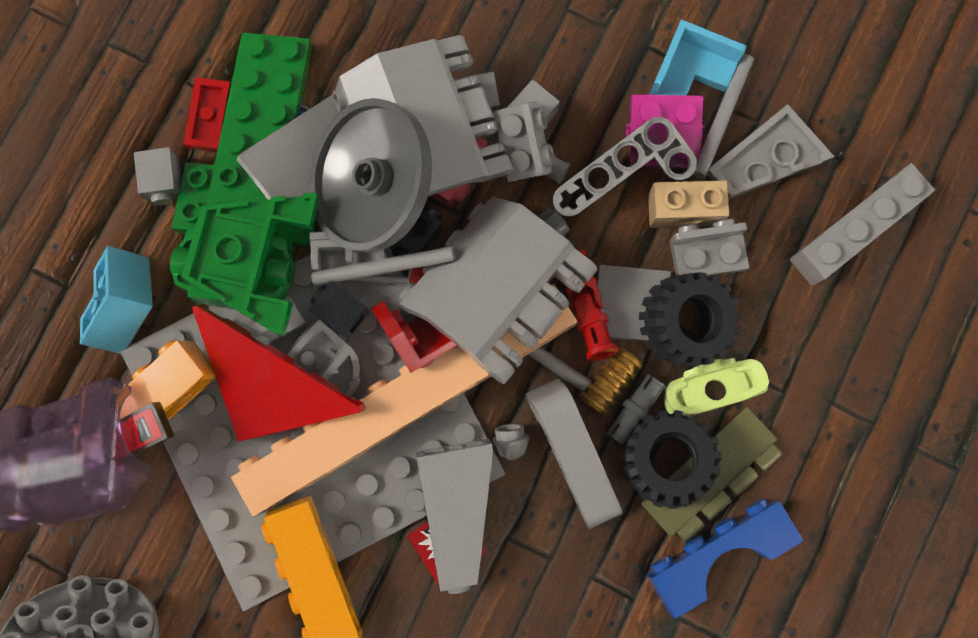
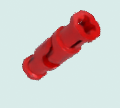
[565,249,619,361]

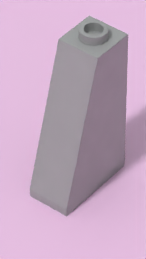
[416,438,493,594]

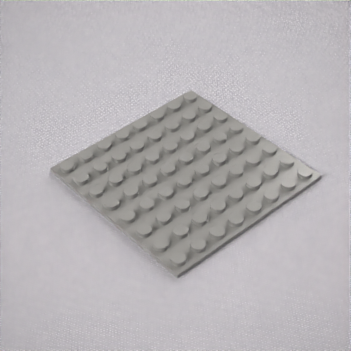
[120,247,506,612]

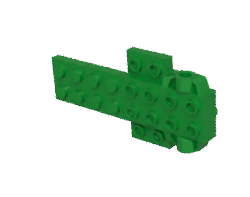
[170,32,318,310]

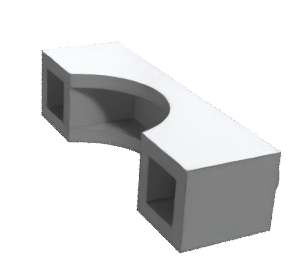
[789,163,935,286]

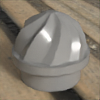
[493,424,529,460]

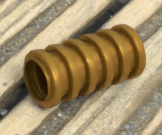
[580,347,643,415]

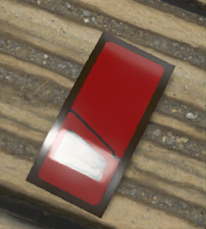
[100,402,175,467]

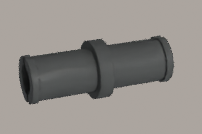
[606,374,666,447]

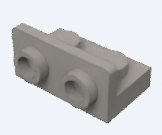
[493,101,555,182]
[669,219,750,276]

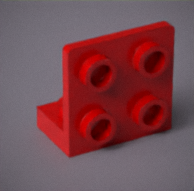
[371,301,459,373]

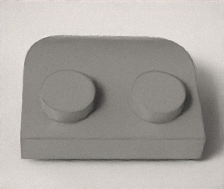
[285,318,360,397]

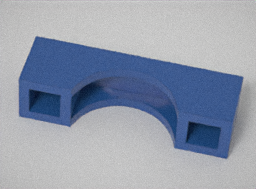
[646,498,804,619]

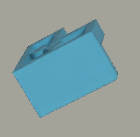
[649,19,746,95]
[80,245,153,354]

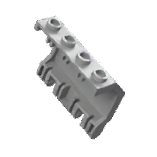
[333,35,514,196]
[399,196,598,384]

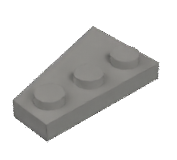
[707,104,835,199]

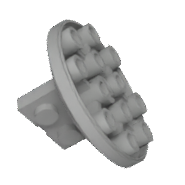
[0,575,160,638]

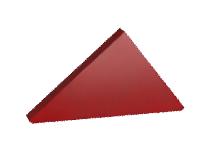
[192,303,366,442]

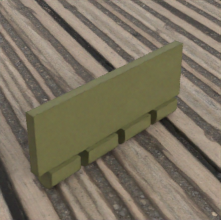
[640,407,782,543]

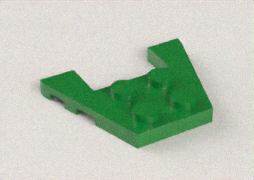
[181,192,320,337]

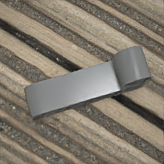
[553,117,697,216]
[525,379,623,530]

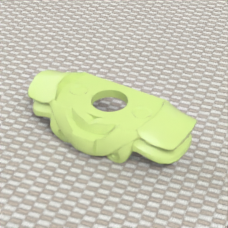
[663,358,769,416]

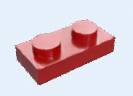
[183,77,231,152]

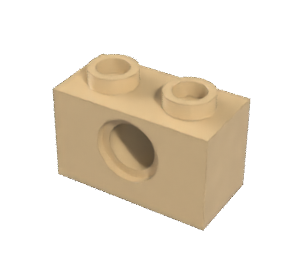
[648,181,729,228]

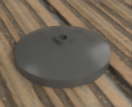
[310,98,432,252]

